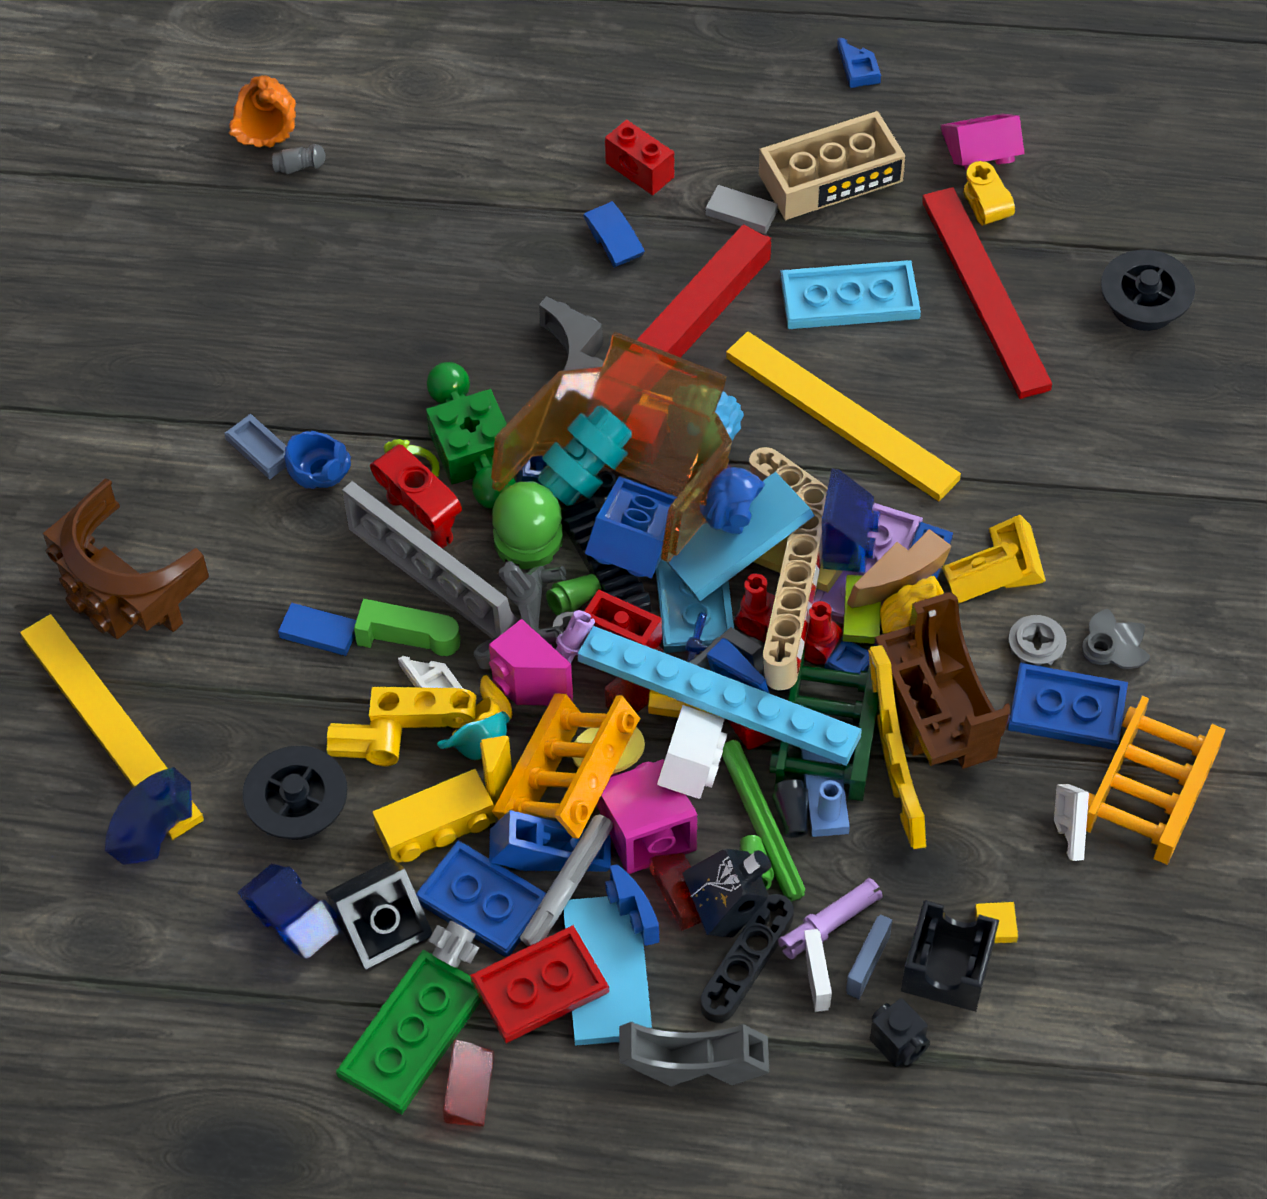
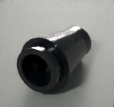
[772,780,808,838]

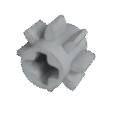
[429,921,479,968]

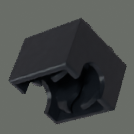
[901,900,999,1012]

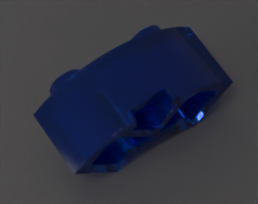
[105,767,192,865]
[237,864,341,960]

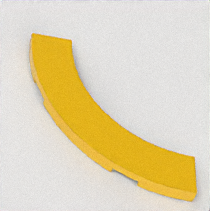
[868,645,926,849]

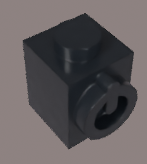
[869,997,930,1068]

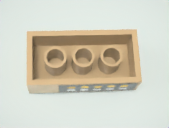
[759,111,905,220]

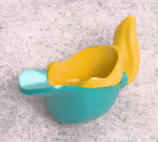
[437,675,512,760]

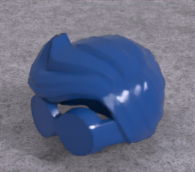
[284,431,351,489]
[700,467,765,534]

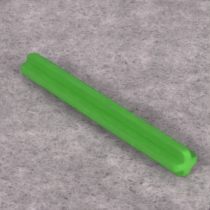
[722,740,805,902]

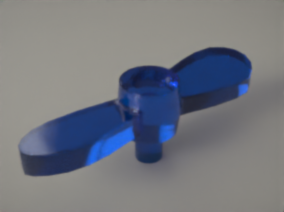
[685,612,709,662]

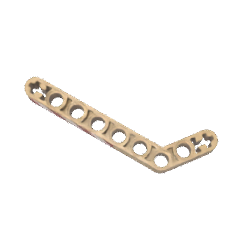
[749,447,830,690]

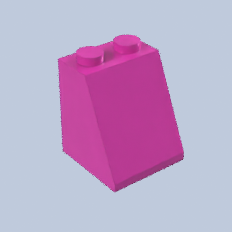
[597,759,697,874]

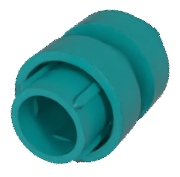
[538,405,632,506]

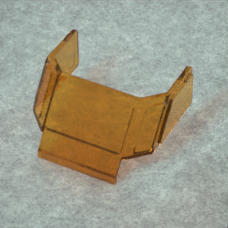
[491,332,732,562]

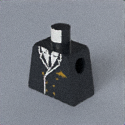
[682,848,771,938]

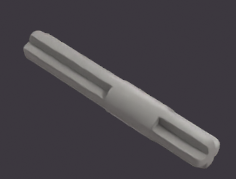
[521,814,613,946]

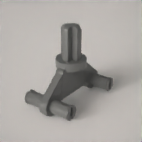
[499,561,566,642]

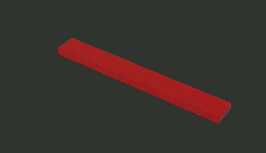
[922,187,1052,399]

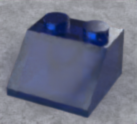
[821,469,881,573]

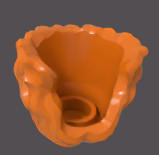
[229,76,296,148]

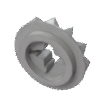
[1008,615,1067,666]

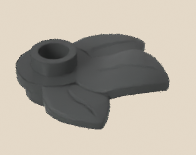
[1082,609,1150,669]

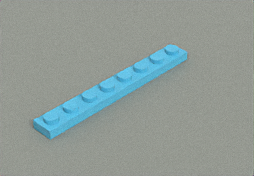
[577,626,862,766]

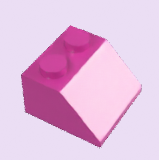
[941,114,1025,170]
[489,619,573,706]

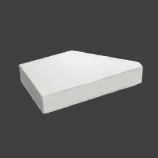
[398,656,463,689]
[1054,784,1089,861]
[804,929,832,1012]

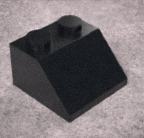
[325,859,433,970]

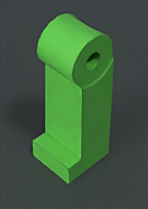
[354,598,460,656]

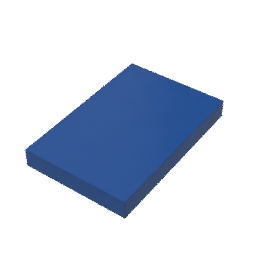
[1008,663,1128,750]
[416,840,546,958]

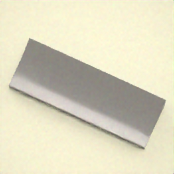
[342,481,521,639]

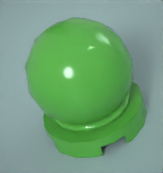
[492,481,563,569]

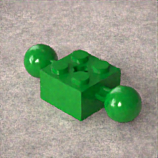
[426,362,516,509]

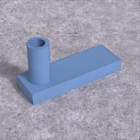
[800,748,850,837]

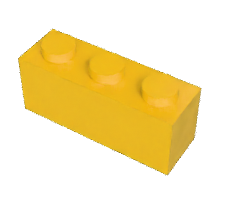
[372,769,496,863]

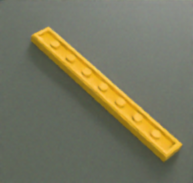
[726,331,961,502]
[20,614,204,840]

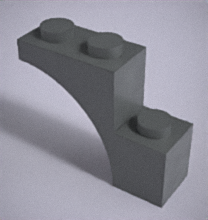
[539,296,609,414]
[619,1022,769,1086]

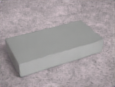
[706,185,778,234]

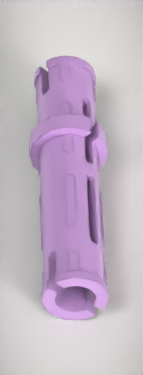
[778,878,883,959]

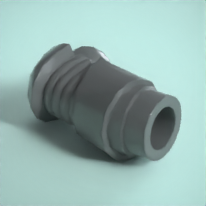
[272,144,326,175]

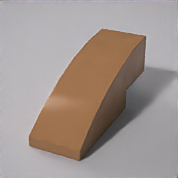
[847,529,952,608]

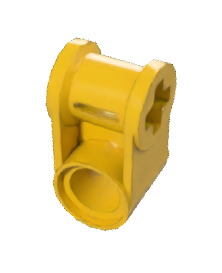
[963,161,1015,226]

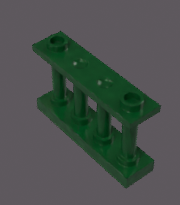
[769,647,879,801]

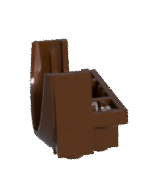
[43,478,209,640]
[874,592,1010,769]

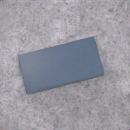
[224,414,286,480]
[846,915,892,999]

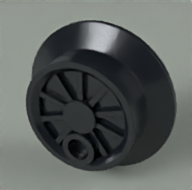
[1101,250,1195,331]
[243,746,348,840]

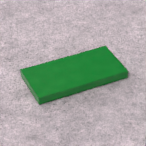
[336,949,482,1115]

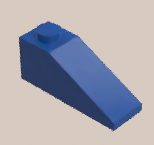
[489,810,611,872]

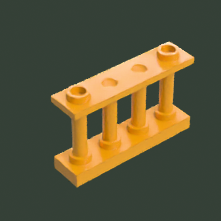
[492,693,640,839]
[1086,696,1226,865]

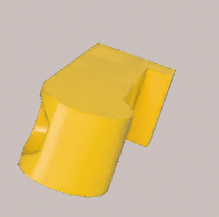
[369,687,476,729]

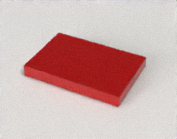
[470,925,610,1043]

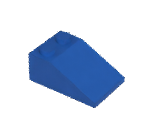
[585,476,684,578]

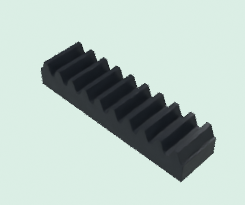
[561,497,651,612]

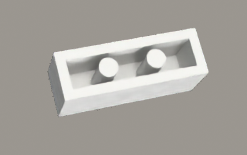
[657,705,727,799]

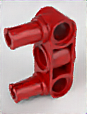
[370,444,462,548]
[734,573,843,665]

